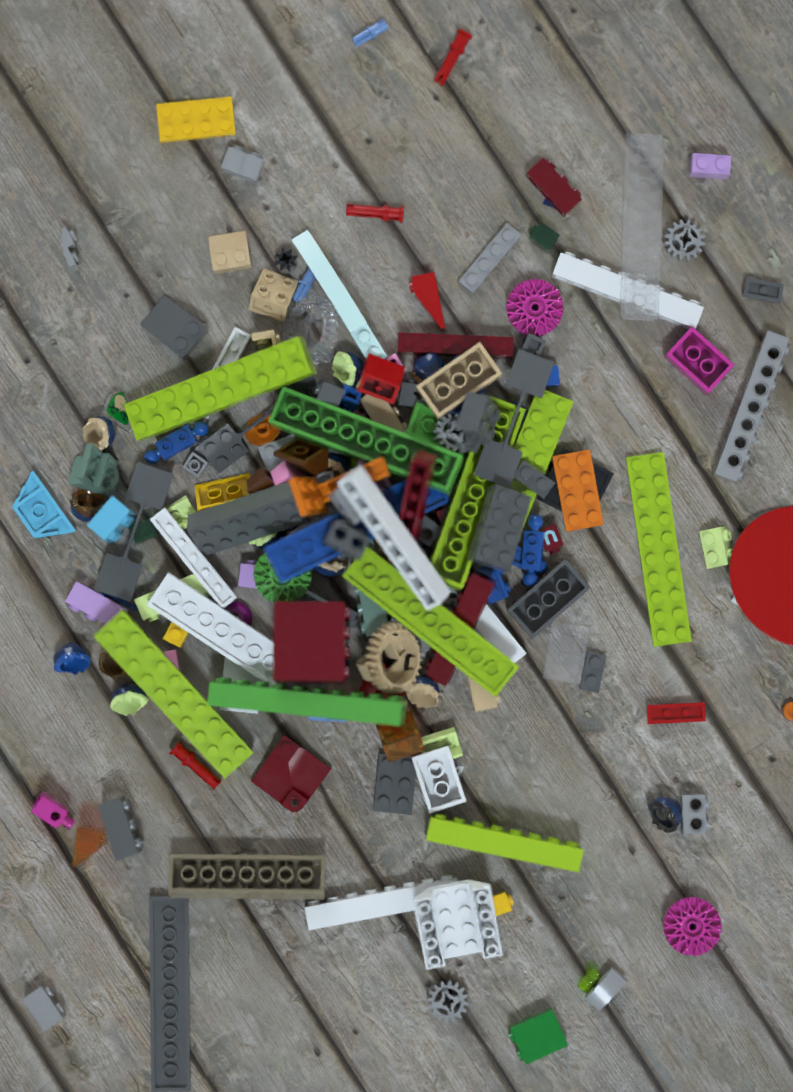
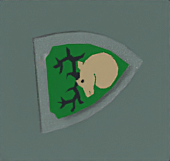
[101,386,131,433]

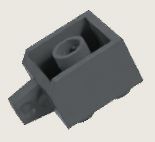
[457,392,500,453]

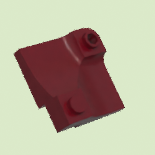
[251,735,332,812]

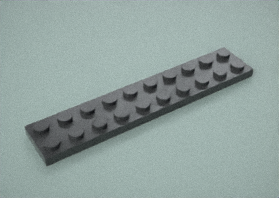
[149,896,191,1092]

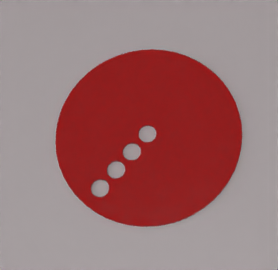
[729,506,793,646]

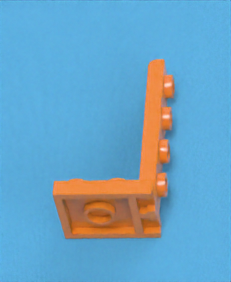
[288,457,391,517]

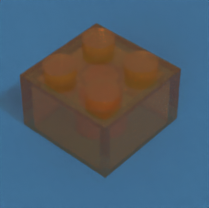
[375,710,425,763]

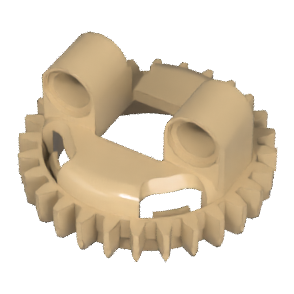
[356,622,423,694]

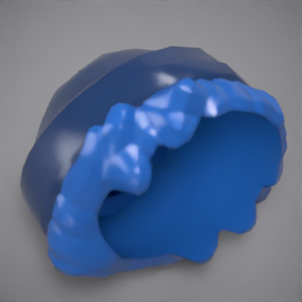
[53,642,91,675]

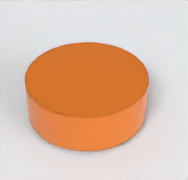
[782,701,793,721]

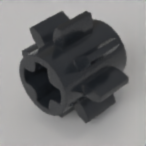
[274,248,298,272]

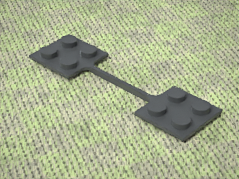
[474,349,555,488]
[197,376,316,474]
[94,462,174,602]

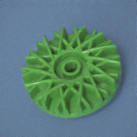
[253,553,312,602]

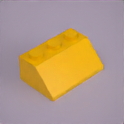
[194,473,251,512]

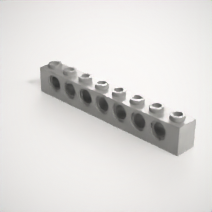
[713,331,790,483]

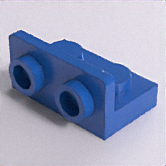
[473,566,511,605]

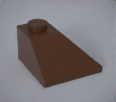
[274,437,329,476]

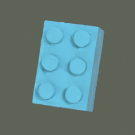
[87,496,136,544]

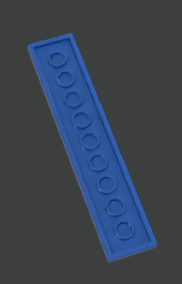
[263,479,450,584]

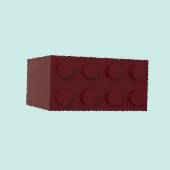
[273,602,350,683]

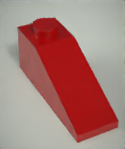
[409,272,445,331]

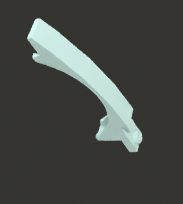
[292,230,387,359]

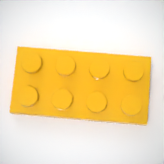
[156,97,236,143]

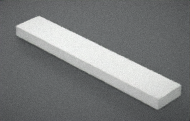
[182,327,252,437]
[150,508,238,609]

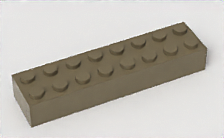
[168,854,326,900]

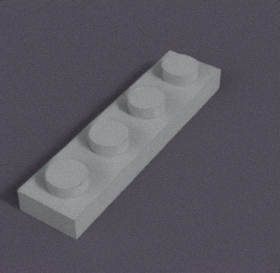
[458,223,521,294]

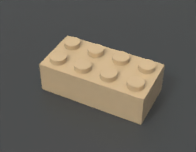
[416,342,502,420]

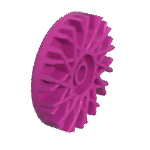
[506,278,564,337]
[663,897,722,956]

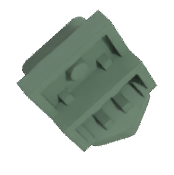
[68,444,121,496]

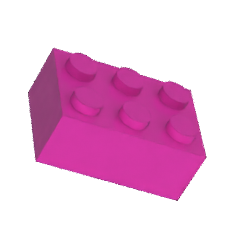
[664,327,734,395]

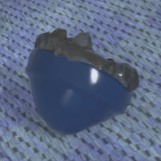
[648,796,682,833]

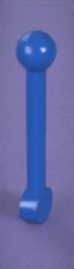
[102,592,138,612]

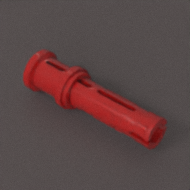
[433,29,473,86]
[346,203,404,223]
[169,741,222,790]

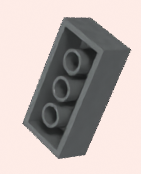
[467,484,532,572]
[506,559,590,639]

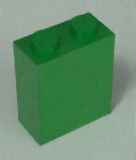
[508,1007,568,1065]

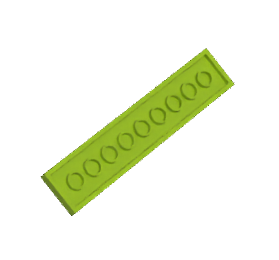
[625,452,692,647]
[342,547,519,697]

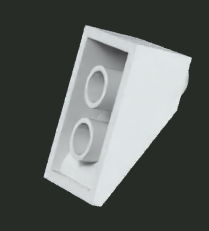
[412,746,466,813]

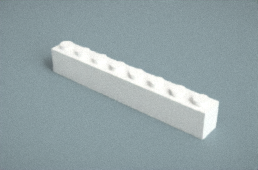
[552,252,704,329]
[337,465,451,610]
[304,874,458,930]

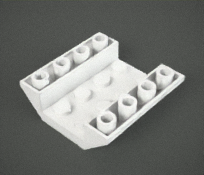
[413,879,503,970]

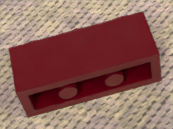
[525,158,582,218]

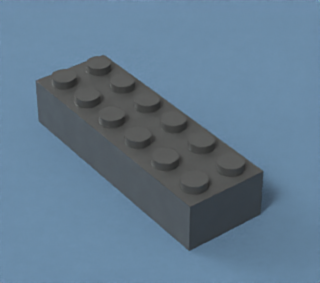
[187,481,309,556]

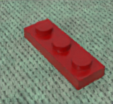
[646,702,706,724]

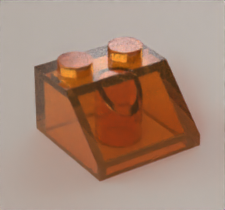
[72,825,107,867]

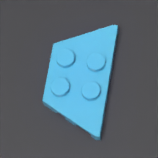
[12,471,76,539]

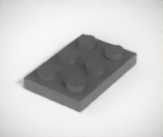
[373,753,416,815]

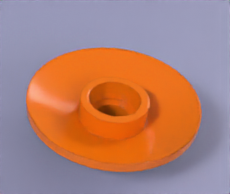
[245,413,280,446]

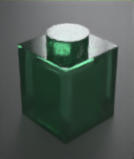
[529,222,560,254]
[128,518,159,546]

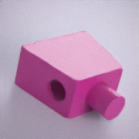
[31,791,75,830]

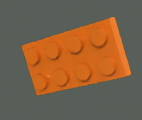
[552,449,604,532]

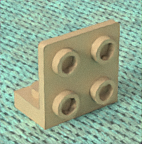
[248,269,299,322]
[251,330,281,348]

